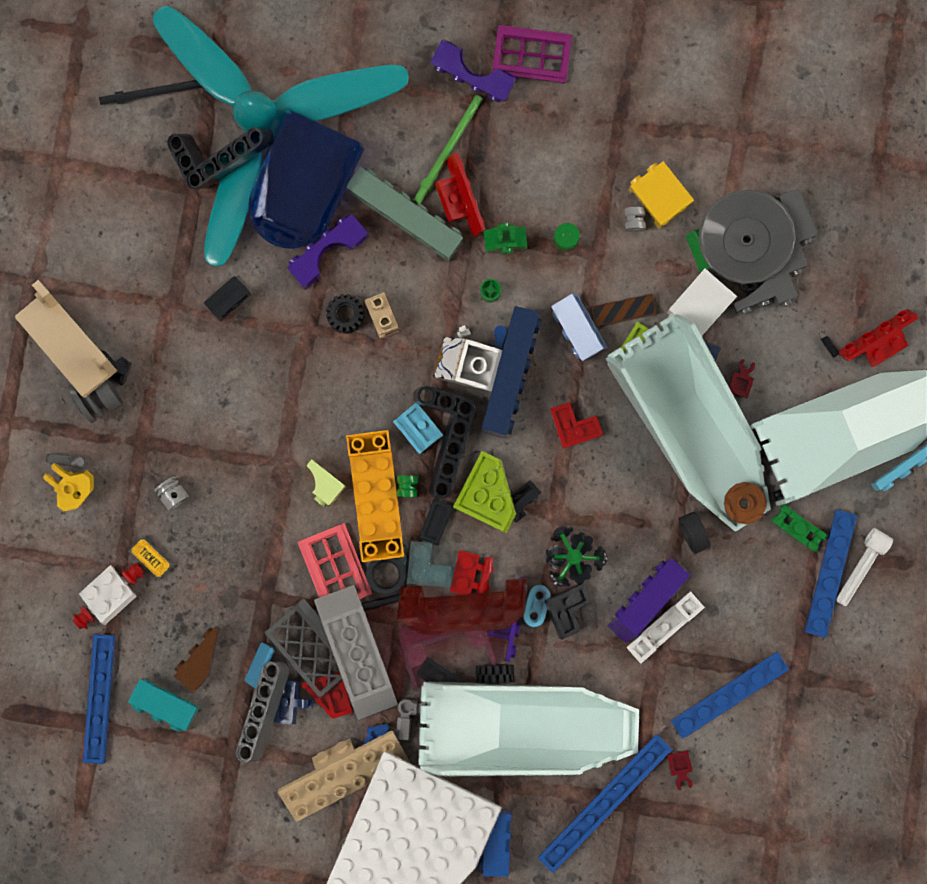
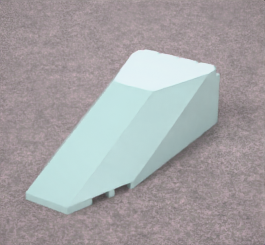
[606,314,771,532]
[750,370,927,506]
[419,682,639,776]

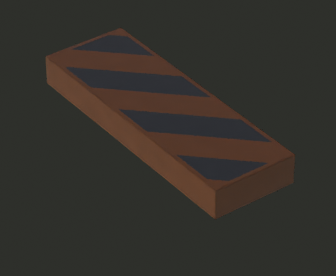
[590,294,657,327]

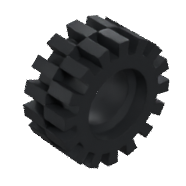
[326,294,364,334]
[476,664,514,683]

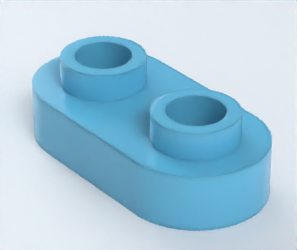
[523,585,550,627]

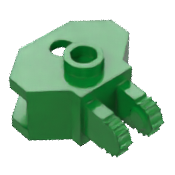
[483,223,527,254]

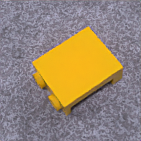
[629,161,694,229]

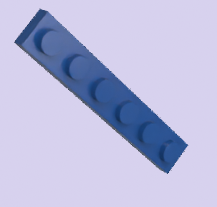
[804,510,857,638]
[670,651,789,739]

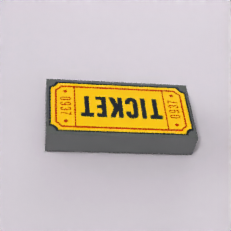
[128,536,174,580]

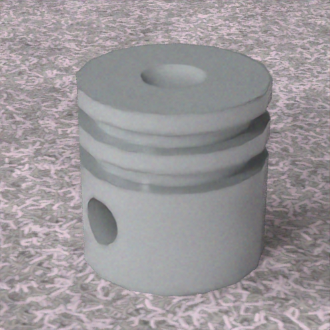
[154,476,189,511]

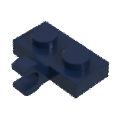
[273,680,313,724]

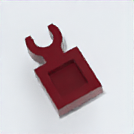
[728,359,755,399]
[666,750,693,790]

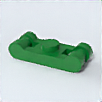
[771,504,828,553]

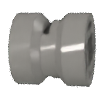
[624,207,646,232]

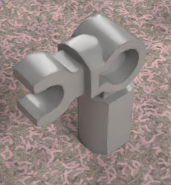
[396,699,427,740]

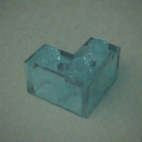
[407,541,451,588]

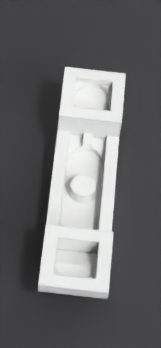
[626,591,705,664]

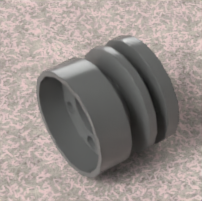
[68,378,123,423]

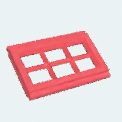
[297,523,372,599]

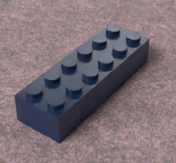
[481,306,542,439]

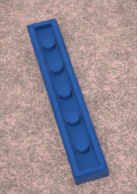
[82,634,116,764]

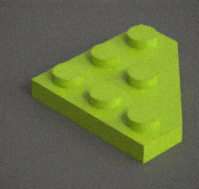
[453,451,516,533]

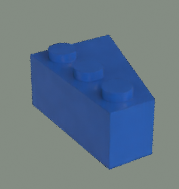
[478,808,511,877]

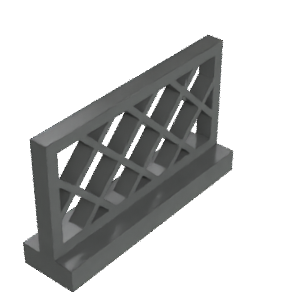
[264,599,342,698]

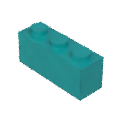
[128,678,200,732]

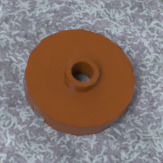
[723,482,767,525]

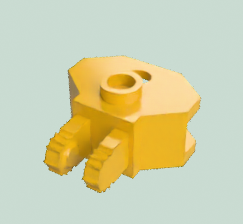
[43,463,94,511]

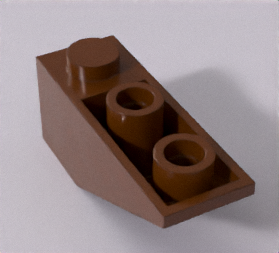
[174,626,220,693]

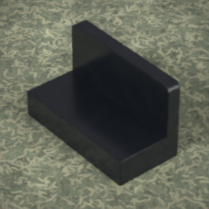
[204,276,251,322]

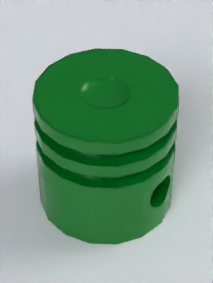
[553,223,580,252]

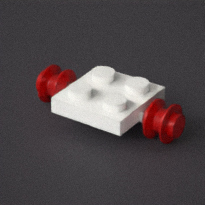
[72,562,145,630]

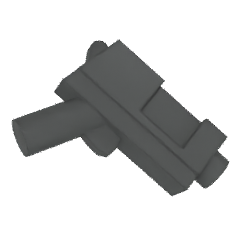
[46,453,88,469]

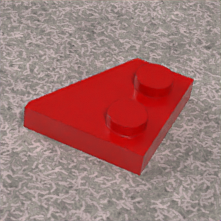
[301,672,353,719]

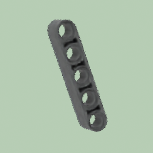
[236,661,289,763]

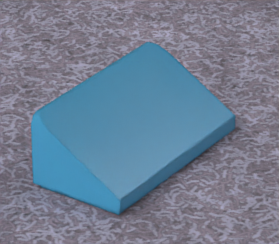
[245,643,276,688]

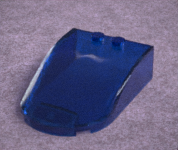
[248,108,365,249]

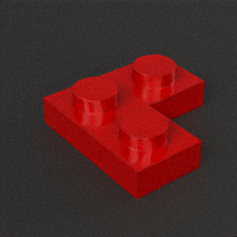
[549,402,603,449]

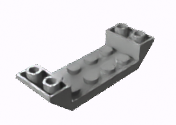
[314,585,398,720]

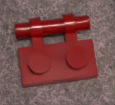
[450,550,494,600]

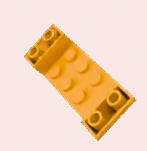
[346,430,404,562]

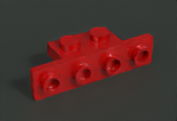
[435,153,485,237]
[839,309,918,367]

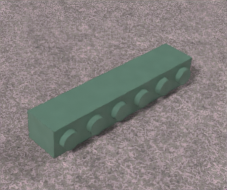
[346,167,463,262]

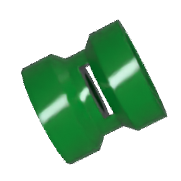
[480,279,501,303]
[396,475,418,498]

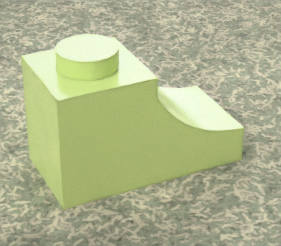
[307,459,346,507]

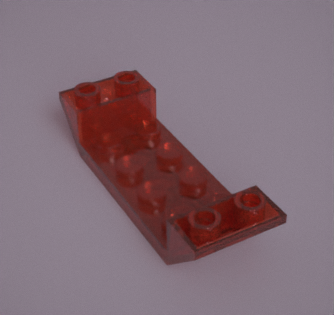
[397,578,528,635]

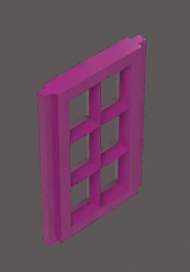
[492,25,572,84]

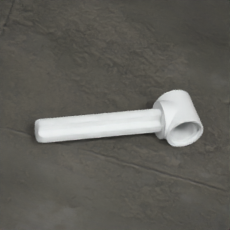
[836,528,893,606]

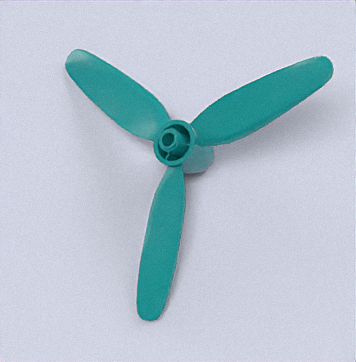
[153,6,409,267]

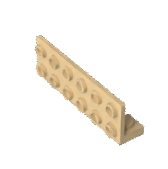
[15,280,117,398]

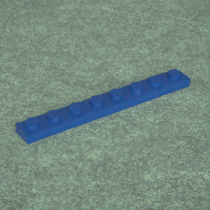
[537,734,672,873]

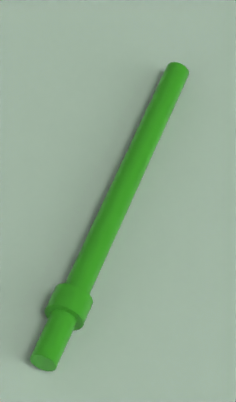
[413,95,483,204]

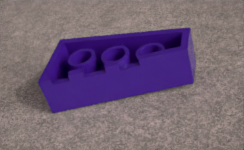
[607,558,690,643]

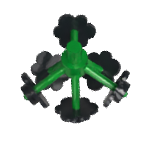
[546,526,607,587]

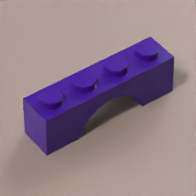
[430,39,518,103]
[287,214,369,290]

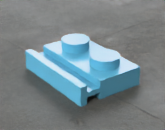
[393,403,443,455]

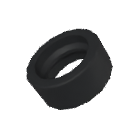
[678,511,710,554]
[366,558,407,595]

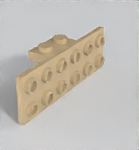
[278,731,410,821]

